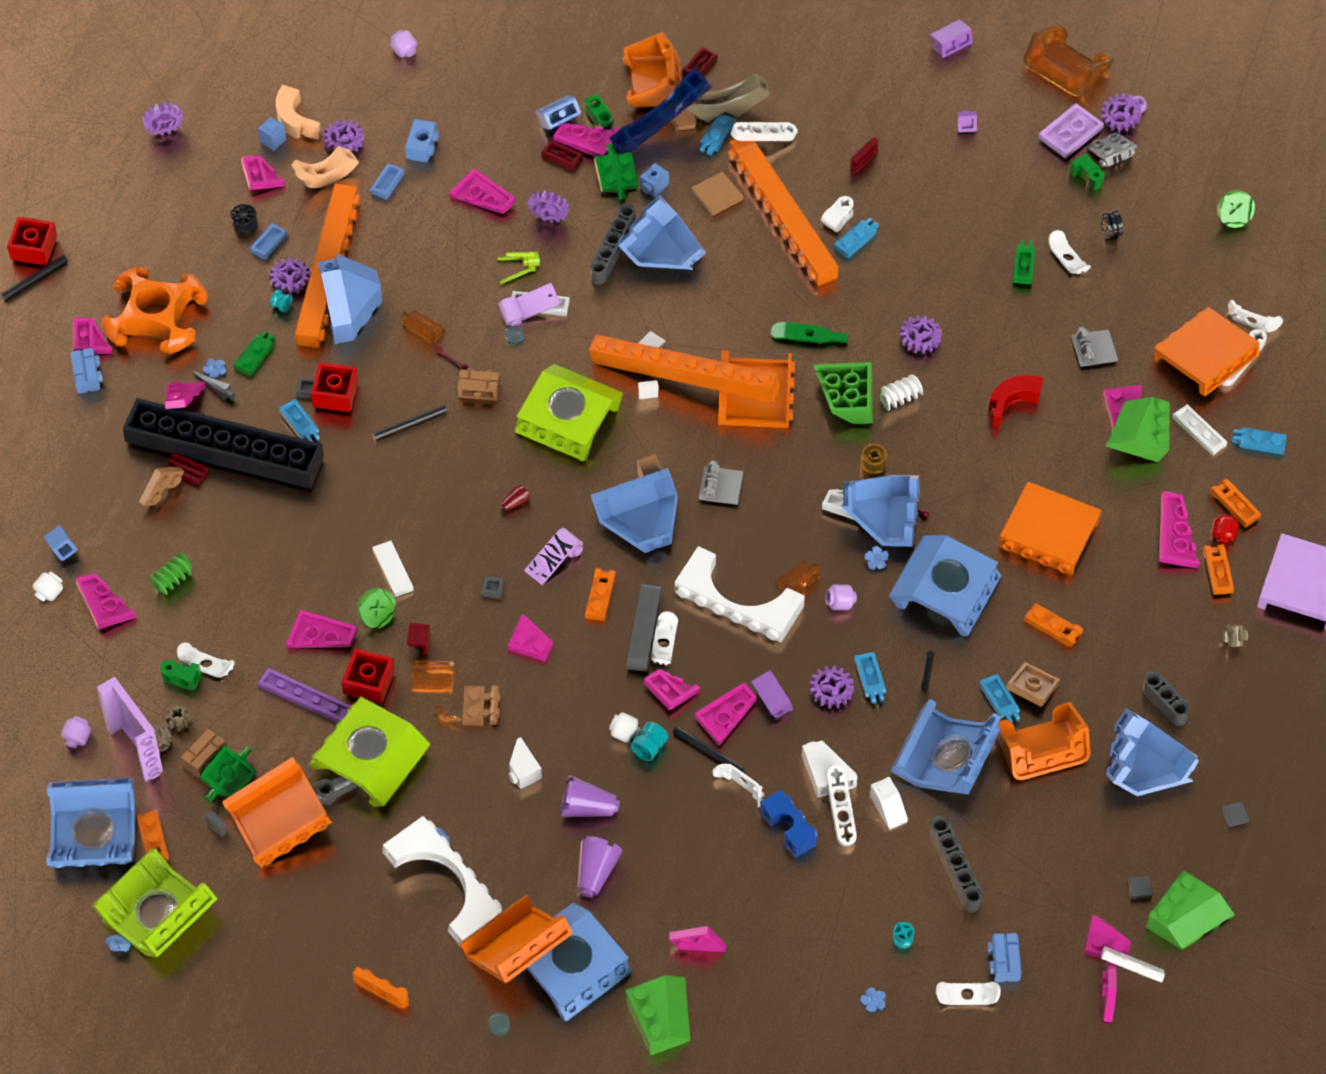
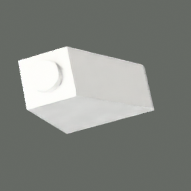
[802,741,858,798]

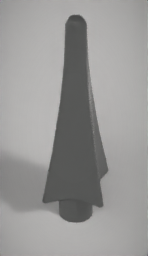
[193,371,236,401]

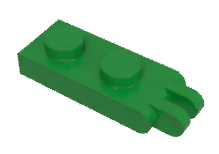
[1013,239,1036,285]
[233,331,275,376]

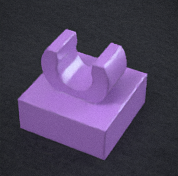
[957,110,977,132]

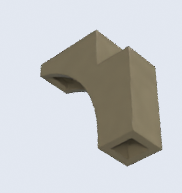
[682,73,770,123]

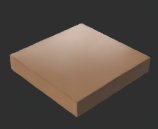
[691,172,743,216]
[1006,662,1061,707]

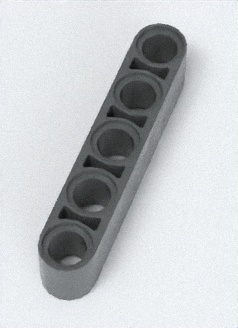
[590,204,636,285]
[627,583,662,672]
[930,816,983,913]

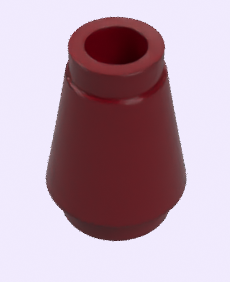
[500,484,530,512]

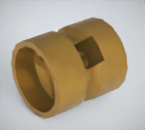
[860,444,887,479]

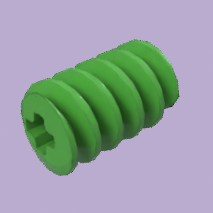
[148,553,192,595]

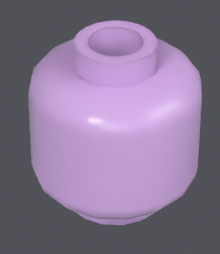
[390,30,417,58]
[825,584,857,610]
[61,716,91,749]

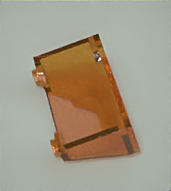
[1024,22,1115,96]

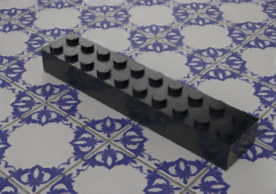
[123,398,324,489]

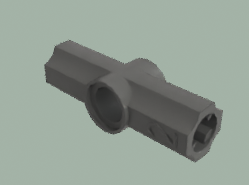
[313,775,358,805]

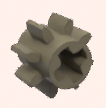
[1222,624,1248,647]
[165,704,191,731]
[153,726,172,752]

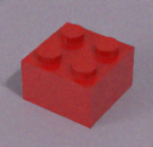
[7,216,57,266]
[311,362,359,412]
[341,648,395,704]

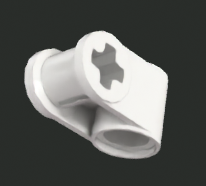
[821,196,853,232]

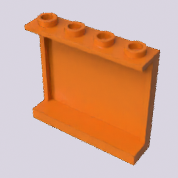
[1154,307,1260,396]
[718,350,795,428]
[999,482,1102,575]
[222,757,332,867]
[460,895,573,983]

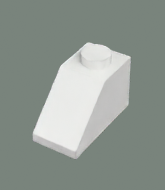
[508,737,542,790]
[870,777,908,830]

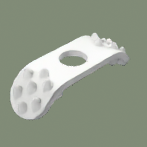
[1049,230,1091,275]
[1228,300,1283,332]
[651,611,678,666]
[177,642,235,678]
[712,764,764,807]
[936,982,1000,1005]

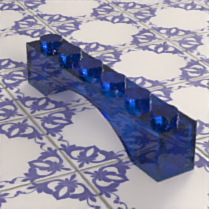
[609,68,712,153]

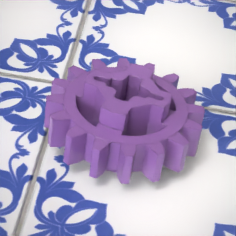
[1101,93,1142,133]
[142,102,184,136]
[323,119,364,152]
[528,190,569,223]
[269,257,311,296]
[900,315,942,354]
[810,666,854,709]

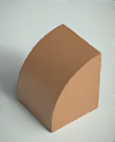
[637,454,662,478]

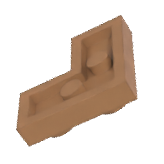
[139,467,184,506]

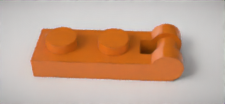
[1209,479,1261,528]
[1203,544,1234,595]
[585,568,616,622]
[1024,603,1083,647]
[136,809,170,862]
[353,966,409,1008]

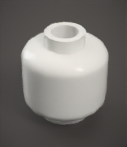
[33,571,63,602]
[609,712,641,743]

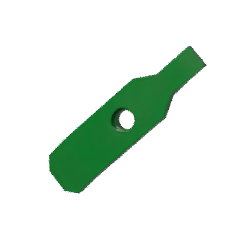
[771,322,848,344]

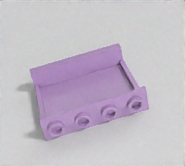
[1257,533,1326,629]
[97,677,163,782]

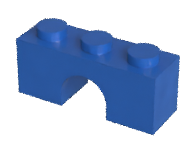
[760,790,818,858]

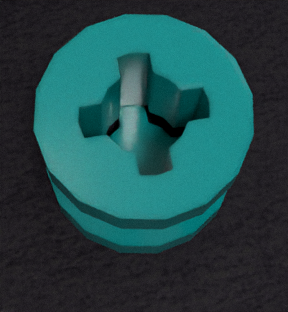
[269,289,293,313]
[892,922,915,949]

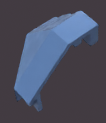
[618,194,706,270]
[318,254,382,344]
[591,468,678,553]
[841,475,920,547]
[1106,708,1199,796]

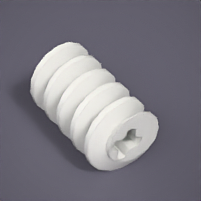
[880,374,923,411]

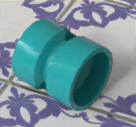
[630,722,668,761]

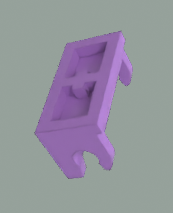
[930,19,972,58]
[751,670,793,718]

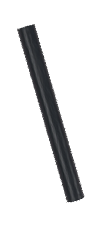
[0,255,68,301]
[373,405,447,441]
[673,726,745,772]

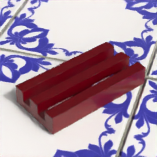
[682,47,718,82]
[850,137,879,174]
[541,140,583,171]
[164,453,208,485]

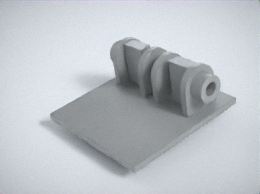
[1086,133,1137,168]
[1071,327,1118,367]
[698,461,744,505]

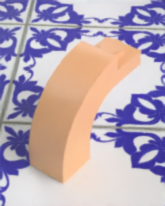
[276,85,321,140]
[291,146,359,188]

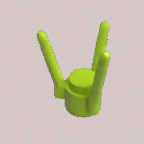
[497,251,540,285]

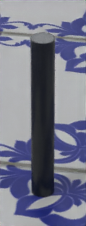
[921,651,935,690]

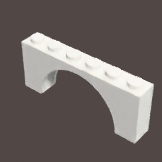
[675,546,805,642]
[382,816,502,947]

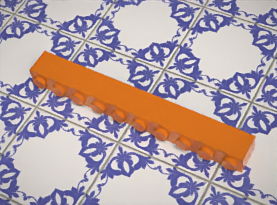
[728,139,838,286]
[295,184,361,348]
[589,334,780,403]

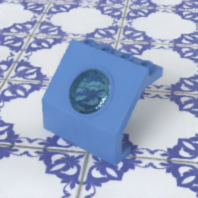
[889,535,1002,636]
[526,902,632,1021]

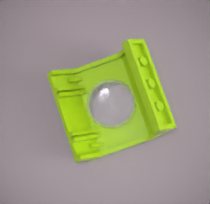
[515,364,623,461]
[309,697,431,807]
[92,848,217,957]

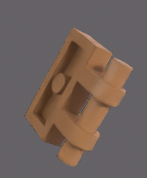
[462,685,501,726]

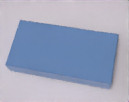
[370,163,405,200]
[250,223,288,260]

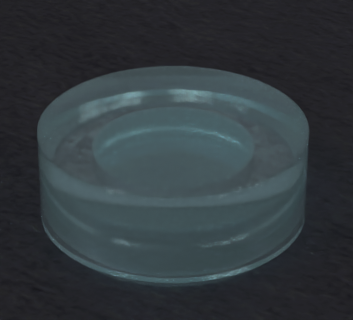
[505,326,524,345]
[488,1013,510,1036]

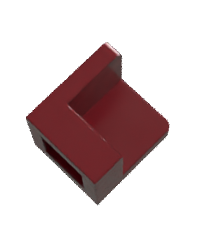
[407,623,431,655]

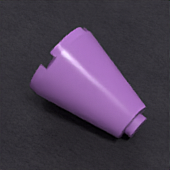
[561,775,620,817]
[577,836,623,898]

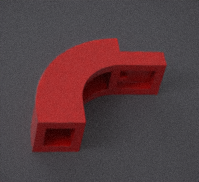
[988,375,1044,429]

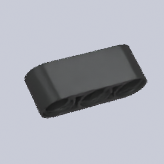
[1142,671,1190,726]

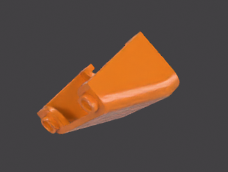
[622,32,684,108]
[997,702,1091,780]

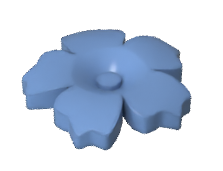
[203,358,226,379]
[864,546,889,570]
[105,935,131,952]
[860,987,886,1012]

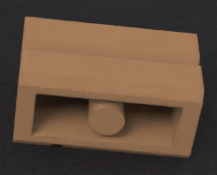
[458,368,500,401]
[180,729,227,778]

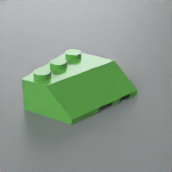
[813,362,873,424]
[1106,397,1169,462]
[1146,870,1235,950]
[625,975,690,1056]

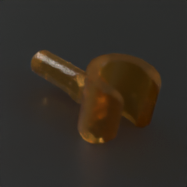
[433,706,462,723]

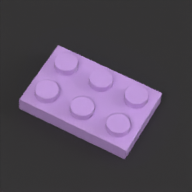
[1038,103,1104,159]

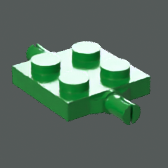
[594,143,639,203]
[199,745,257,803]

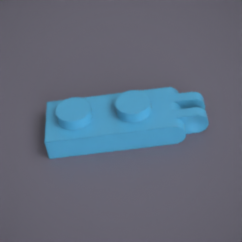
[700,113,737,156]
[834,218,879,258]
[279,399,320,442]
[1232,428,1287,455]
[854,652,886,704]
[979,674,1020,723]

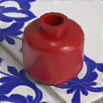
[1211,514,1239,545]

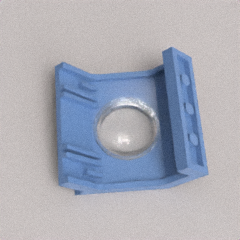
[890,699,1001,795]
[46,778,136,868]

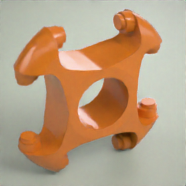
[101,265,208,355]

